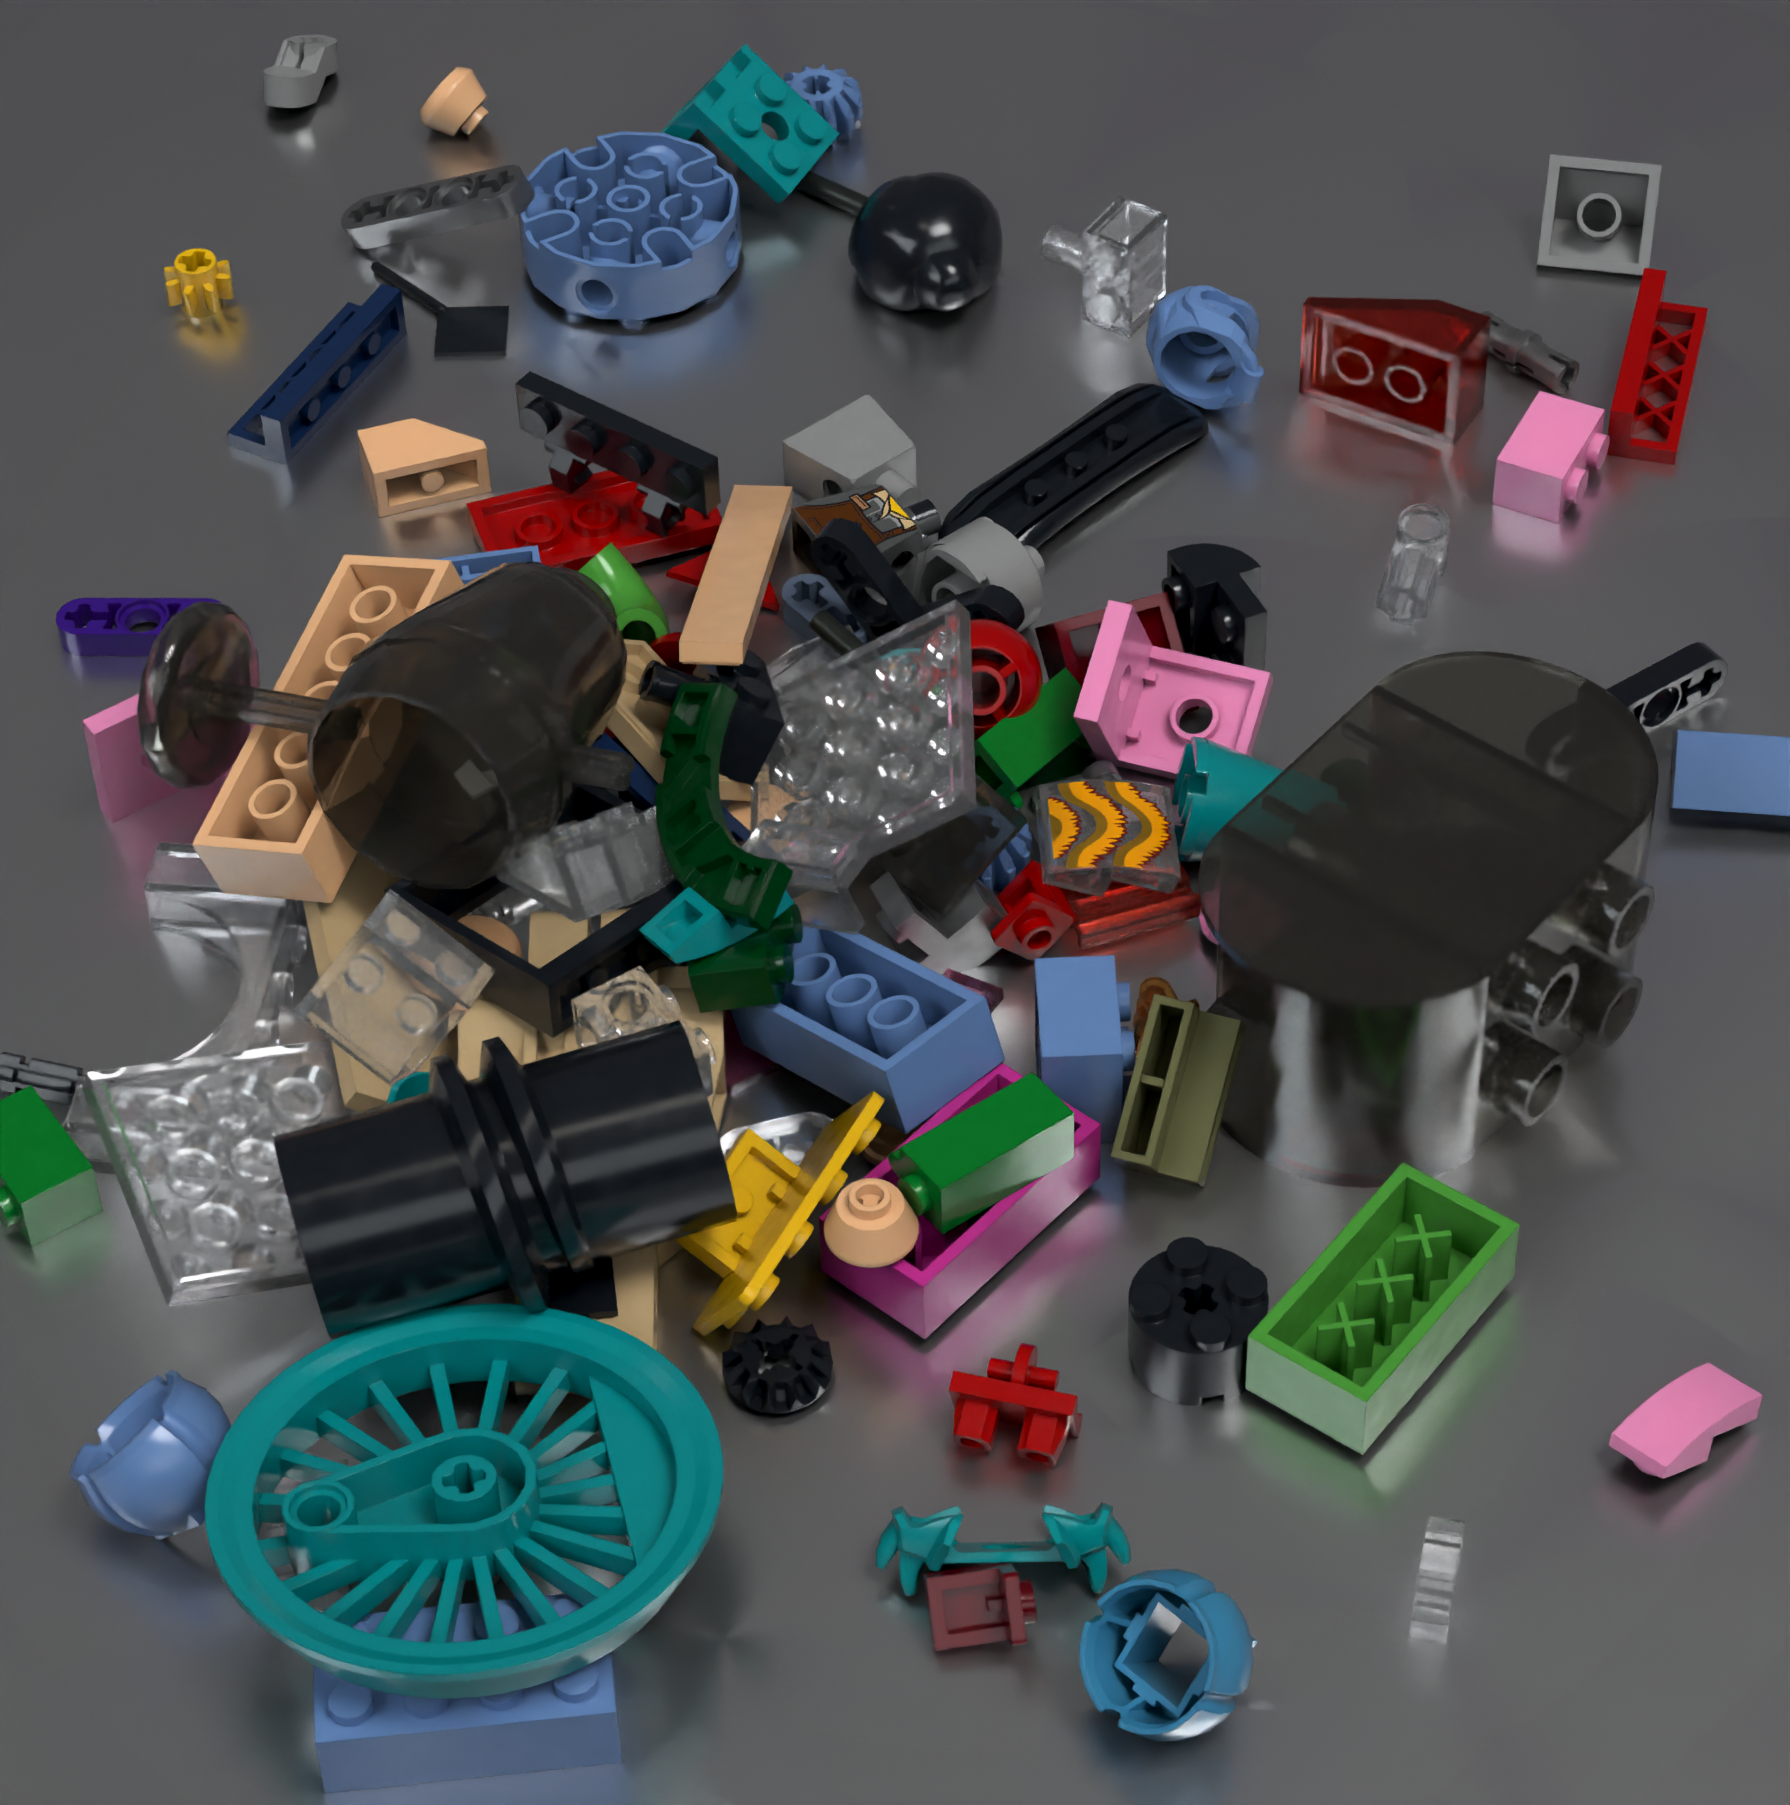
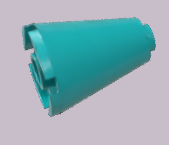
[1169,736,1347,863]

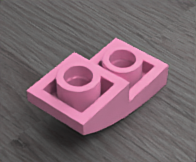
[1609,1362,1763,1479]

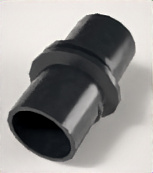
[273,1020,737,1340]

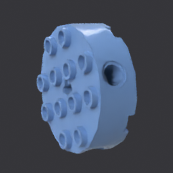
[518,131,742,325]

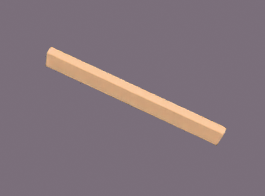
[679,485,792,666]

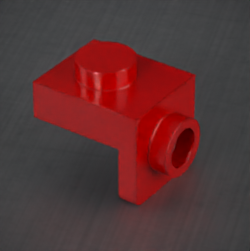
[990,860,1077,962]

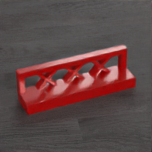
[1607,268,1708,465]

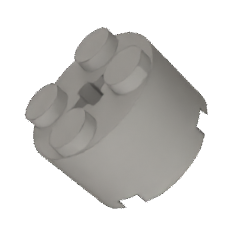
[905,517,1045,633]

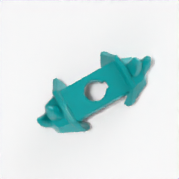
[875,1502,1131,1596]

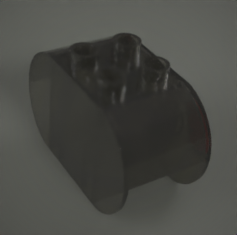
[1198,651,1659,1188]

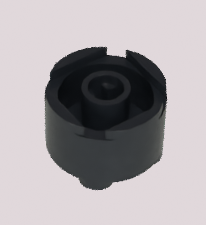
[1128,1237,1269,1405]

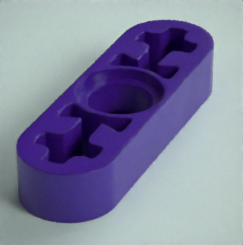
[56,598,232,657]

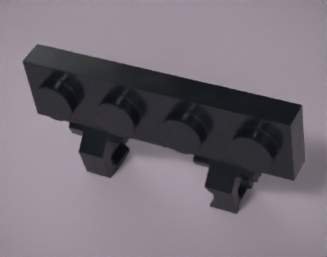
[515,371,721,537]

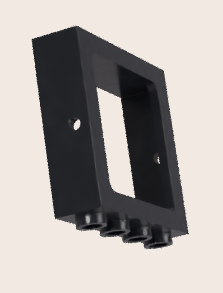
[384,772,686,1038]

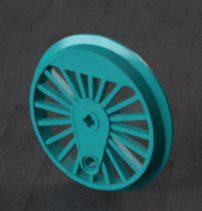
[204,1304,724,1699]

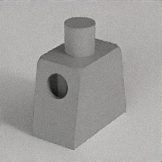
[782,394,921,508]

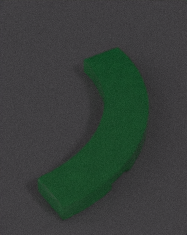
[655,683,793,930]

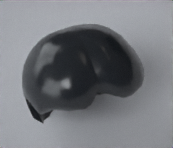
[848,172,1002,312]

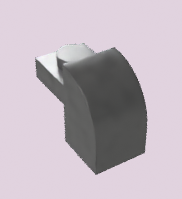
[869,864,1008,977]

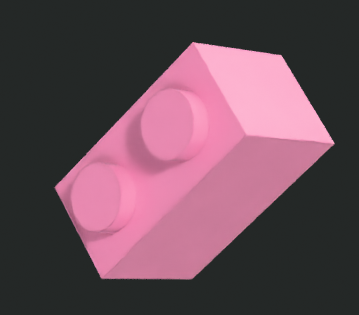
[1492,391,1610,524]

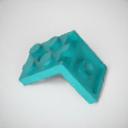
[660,44,839,205]

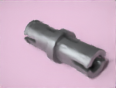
[1468,311,1580,394]

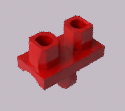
[949,1343,1083,1466]

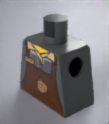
[791,484,941,600]

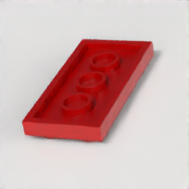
[467,470,722,584]

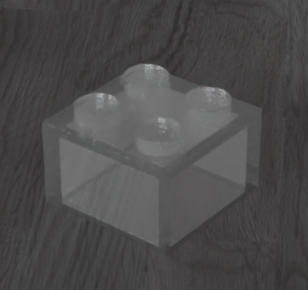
[293,889,495,1087]

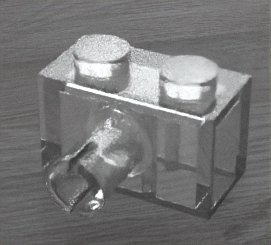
[1041,196,1167,339]

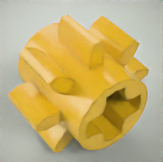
[164,248,234,318]

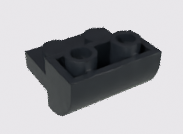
[1161,543,1267,671]

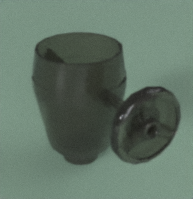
[137,562,635,889]

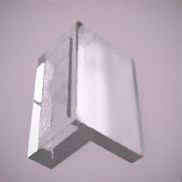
[741,819,875,935]

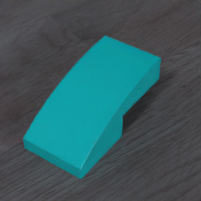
[639,886,795,963]

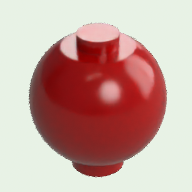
[918,619,1042,743]

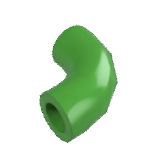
[567,542,670,645]

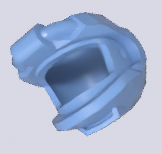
[1146,285,1264,409]

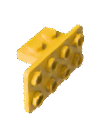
[674,1091,885,1336]

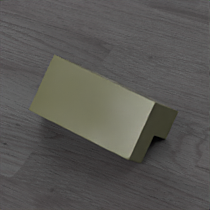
[1110,994,1247,1188]

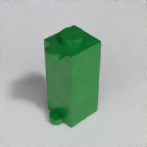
[947,667,1091,811]
[888,1072,1074,1234]

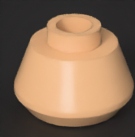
[420,67,489,137]
[824,1178,919,1269]

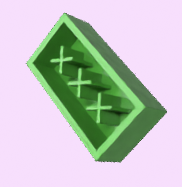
[1245,1162,1520,1455]

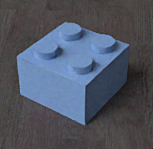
[1034,955,1135,1144]

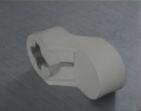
[263,34,337,108]

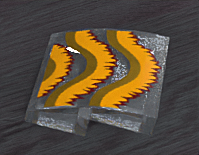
[1034,779,1181,897]

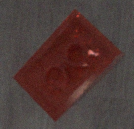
[1299,297,1491,446]

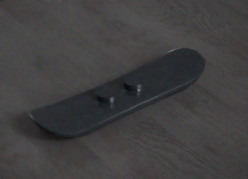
[938,383,1208,549]

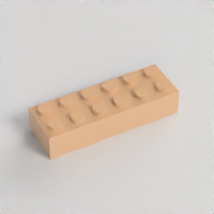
[192,554,478,903]

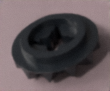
[722,1315,833,1413]

